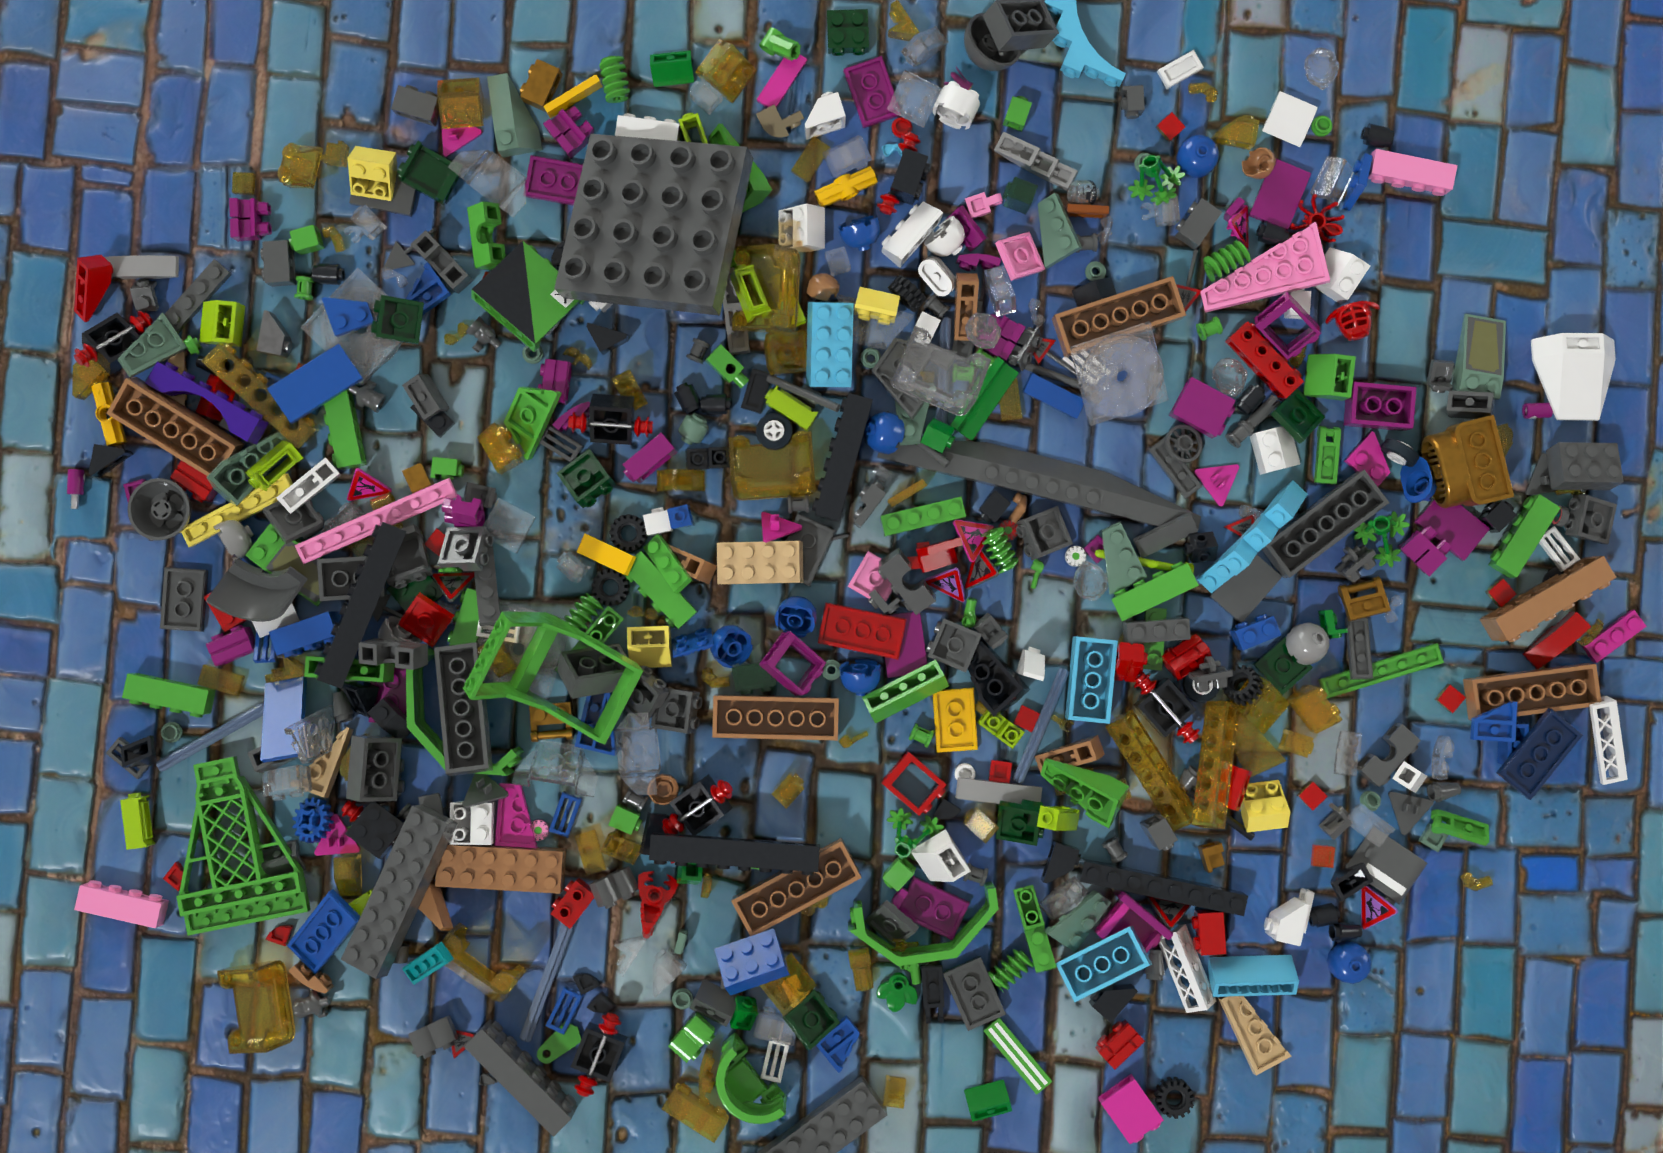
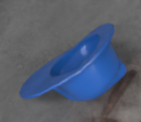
[1400,456,1437,503]

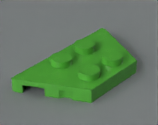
[504,386,562,460]

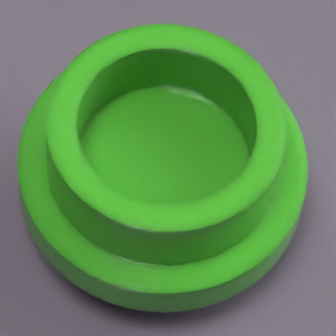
[1311,116,1332,137]
[183,335,202,355]

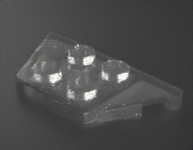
[837,294,914,350]
[284,705,335,764]

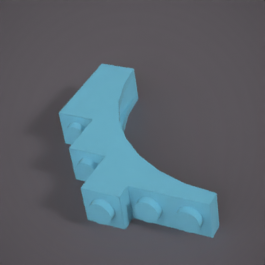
[1045,0,1126,87]
[1197,480,1308,593]

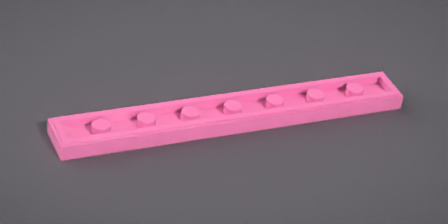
[294,478,457,564]

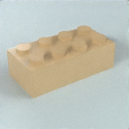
[717,541,804,585]

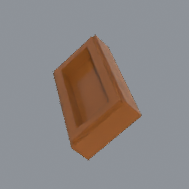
[1065,204,1109,219]

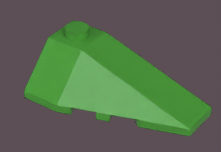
[709,123,772,213]
[1040,758,1129,828]

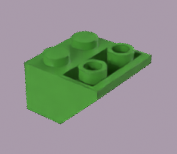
[1303,354,1356,401]

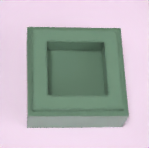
[1418,823,1448,852]
[674,929,688,955]

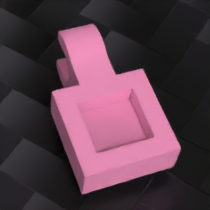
[965,192,1003,219]

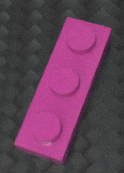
[1582,610,1647,663]

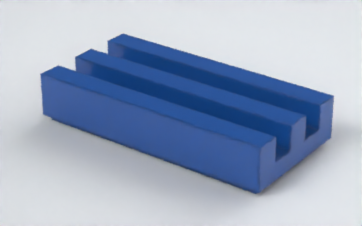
[253,632,277,663]
[549,791,583,838]
[545,987,583,1035]

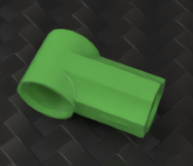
[759,27,801,61]

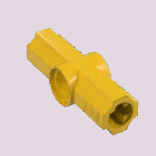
[814,166,878,207]
[91,382,127,447]

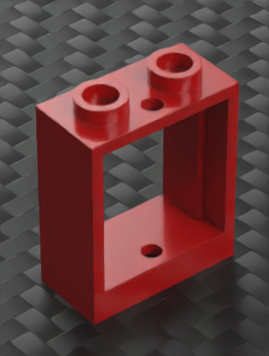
[881,751,946,816]

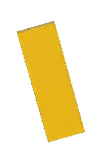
[544,75,603,119]
[576,534,636,576]

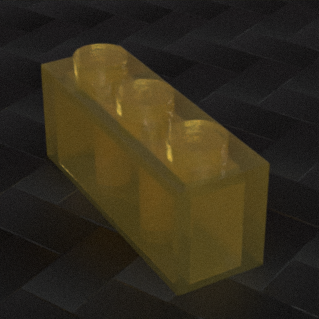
[662,1083,729,1143]

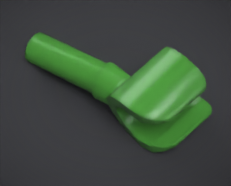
[1030,559,1044,589]

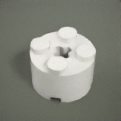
[932,81,980,129]

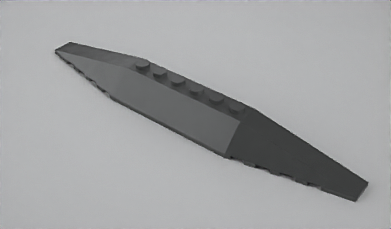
[877,441,1201,534]

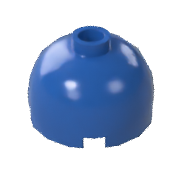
[1176,135,1219,178]
[838,215,880,251]
[864,412,905,454]
[774,596,817,638]
[710,625,753,668]
[839,659,881,696]
[1327,940,1372,984]

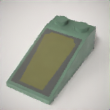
[1452,314,1506,400]

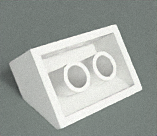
[882,201,943,268]

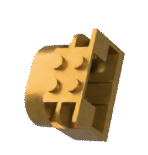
[1421,415,1514,508]

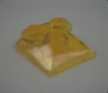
[277,143,323,189]
[764,330,807,376]

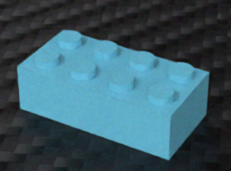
[806,302,854,387]
[1065,636,1118,724]
[1056,926,1152,1002]

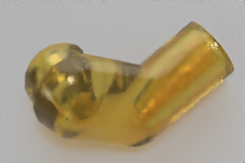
[1188,82,1218,102]
[322,225,346,253]
[701,667,730,688]
[1461,872,1493,891]

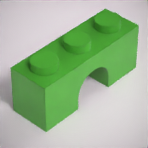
[467,201,506,270]

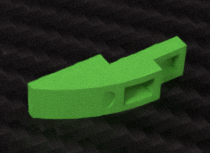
[555,606,624,671]
[1013,885,1056,973]

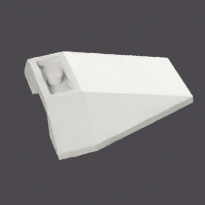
[1531,333,1616,421]

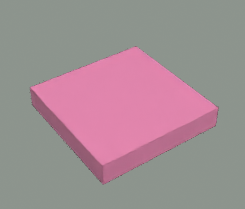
[995,231,1045,281]
[848,551,893,602]

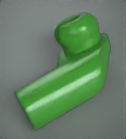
[962,597,977,628]
[899,963,922,985]

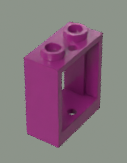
[1254,292,1321,360]
[622,433,678,483]
[759,631,826,696]

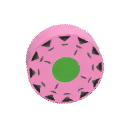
[531,819,549,841]

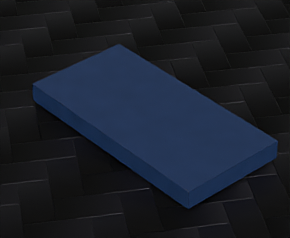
[1496,708,1583,800]

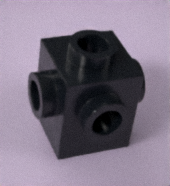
[1184,531,1218,563]

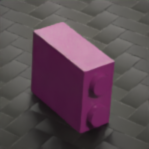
[1168,377,1236,439]

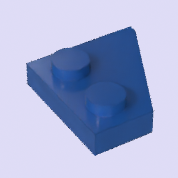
[1342,153,1373,211]
[406,262,452,316]
[322,297,375,337]
[1470,701,1518,742]
[816,1015,860,1073]

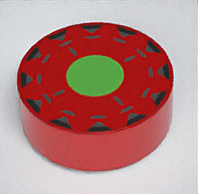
[998,520,1018,541]

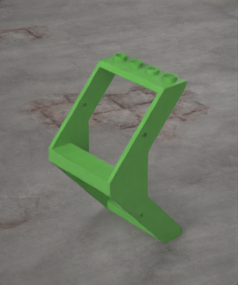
[463,611,643,744]

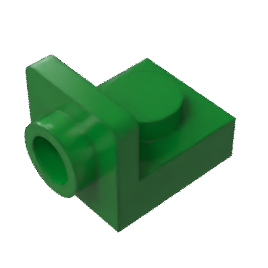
[1318,609,1348,639]
[730,995,758,1031]

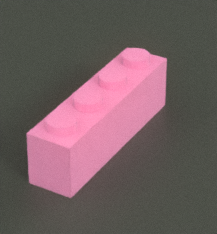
[1368,149,1458,196]
[74,880,169,928]

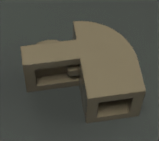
[755,104,804,138]

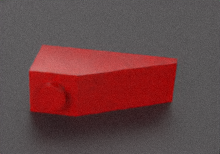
[74,254,113,322]

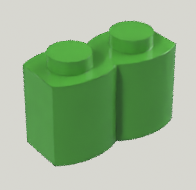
[668,1012,715,1063]

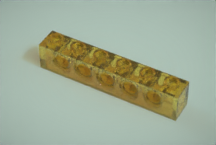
[202,343,318,449]
[1192,701,1239,830]
[1105,709,1200,831]

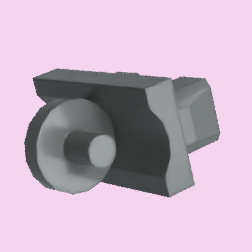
[1334,545,1376,582]
[1189,656,1233,692]

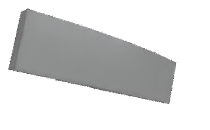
[994,132,1078,191]
[105,255,179,280]
[723,268,750,355]
[955,777,1043,804]

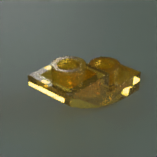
[699,1048,715,1098]

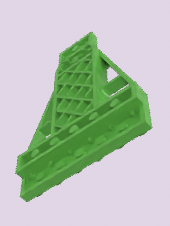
[176,756,311,936]

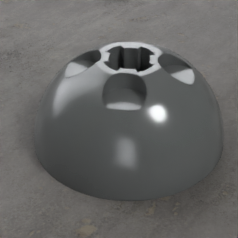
[964,13,1021,71]
[128,478,192,540]

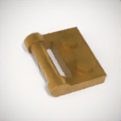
[1338,576,1391,622]
[529,702,574,742]

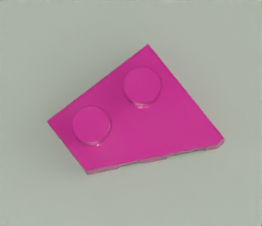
[1344,431,1391,487]

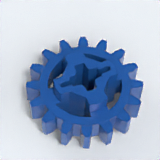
[292,797,334,843]

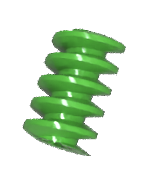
[599,56,630,103]
[1203,240,1251,282]
[980,527,1019,574]
[564,593,604,630]
[988,949,1034,993]

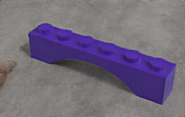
[145,361,269,445]

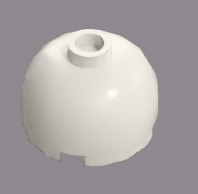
[924,216,965,257]

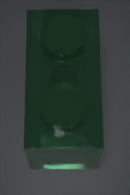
[1002,177,1038,215]
[732,663,777,695]

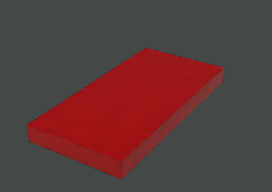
[818,603,907,660]

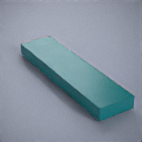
[402,941,454,985]

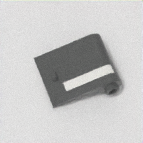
[1345,827,1428,905]

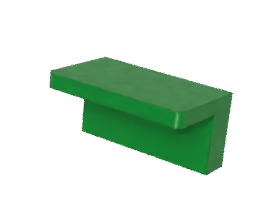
[650,50,694,87]
[964,1080,1012,1122]

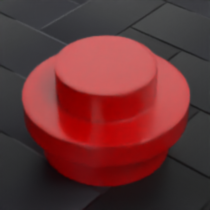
[892,117,912,138]

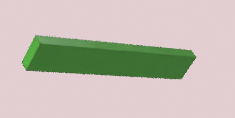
[1318,643,1444,699]

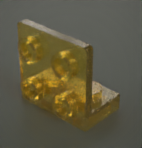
[1228,676,1290,734]

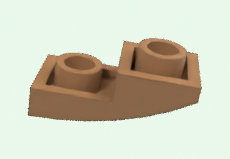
[289,961,334,994]

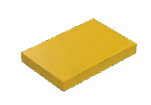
[932,688,978,753]

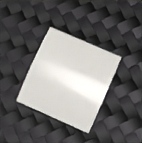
[1262,91,1318,147]

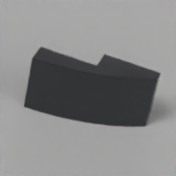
[685,447,730,470]

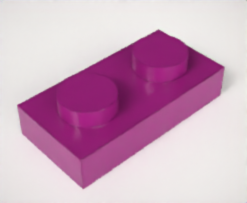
[946,205,987,252]

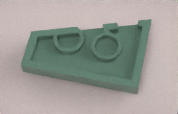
[1038,193,1082,268]
[118,312,187,378]
[895,382,934,446]
[1101,522,1147,595]
[1044,890,1112,953]

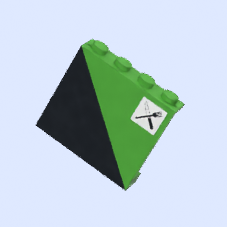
[471,241,584,352]

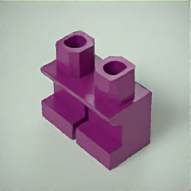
[543,106,595,159]
[229,198,272,242]
[976,314,1026,362]
[441,494,486,527]
[1397,525,1452,577]

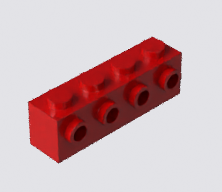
[1225,321,1304,401]

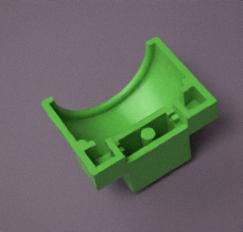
[715,1032,787,1124]

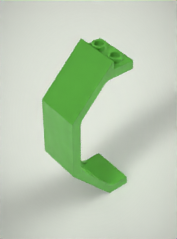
[406,648,524,776]
[848,881,999,966]

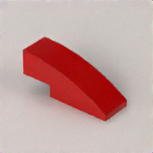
[1522,612,1591,669]

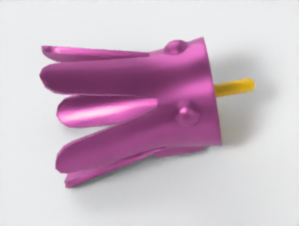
[944,66,973,90]

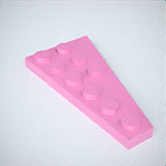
[1200,222,1330,313]

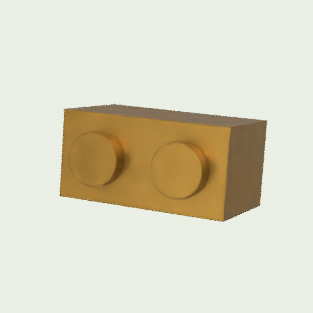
[520,59,563,112]

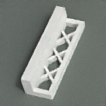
[1589,696,1628,785]
[1159,924,1216,1013]

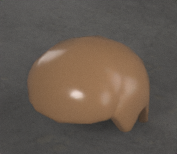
[1242,147,1276,179]
[807,273,840,301]
[647,773,679,805]

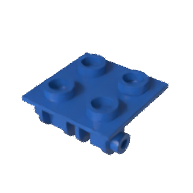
[672,628,714,658]

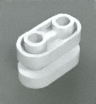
[918,256,956,296]

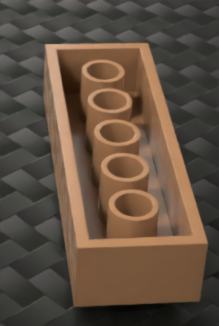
[1052,276,1186,357]
[106,377,244,476]
[1479,556,1617,643]
[1463,663,1601,720]
[712,694,839,741]
[731,838,862,936]
[435,843,567,894]

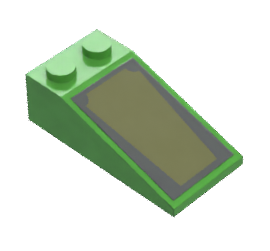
[245,523,323,606]

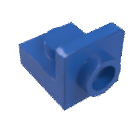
[667,504,694,529]

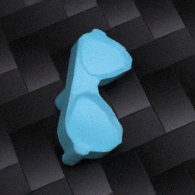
[881,144,902,157]

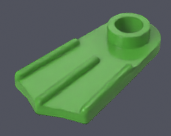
[537,1021,582,1064]

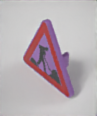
[925,568,966,602]
[1361,885,1398,930]

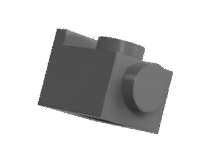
[1119,85,1145,119]

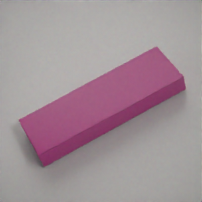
[757,55,807,108]

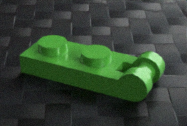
[1314,425,1341,485]
[1431,809,1490,846]

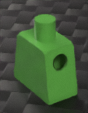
[705,344,749,388]

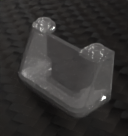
[890,326,991,416]

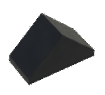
[1072,277,1117,307]
[586,322,630,355]
[89,444,133,478]
[342,681,379,718]
[121,735,157,768]
[1330,863,1373,901]

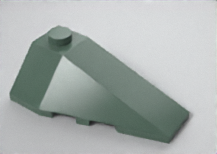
[487,73,543,158]
[206,431,294,506]

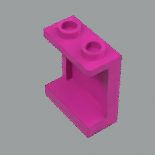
[1094,899,1161,953]
[1098,1074,1164,1144]

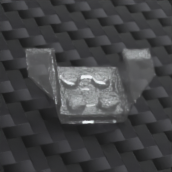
[448,150,526,218]
[615,712,661,795]
[512,740,598,797]

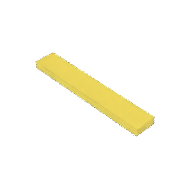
[181,474,293,547]

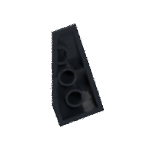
[968,628,1030,717]

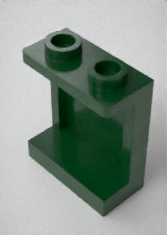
[397,141,463,205]

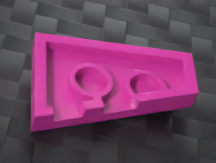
[495,783,538,848]

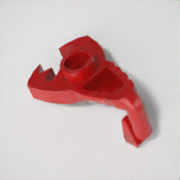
[638,871,679,939]

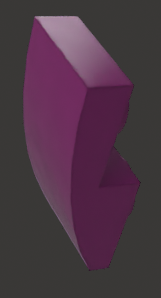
[956,254,1002,271]
[552,401,590,432]

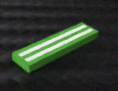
[983,1017,1053,1095]

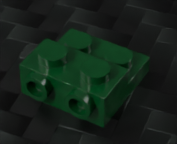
[827,9,869,56]
[371,295,424,345]
[557,449,616,508]
[996,799,1044,846]
[782,989,840,1050]

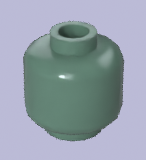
[678,413,709,445]

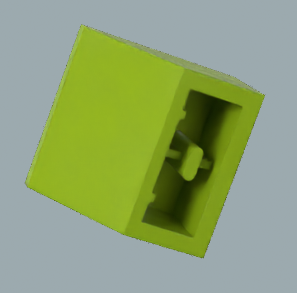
[199,300,245,347]

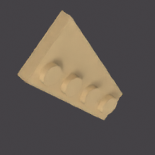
[1218,996,1292,1075]

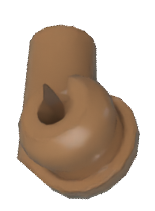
[1009,492,1027,524]

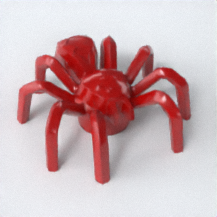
[1289,194,1345,243]

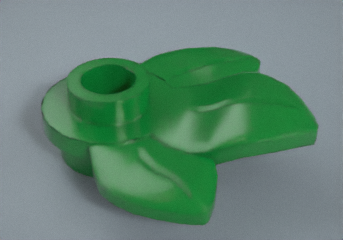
[877,973,918,1012]

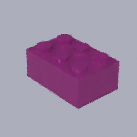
[1343,382,1417,431]

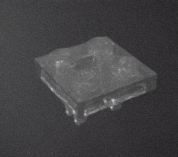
[887,70,942,128]
[484,498,536,554]

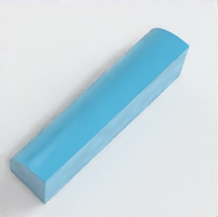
[1208,955,1299,997]

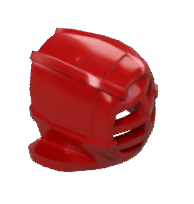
[1325,301,1380,341]

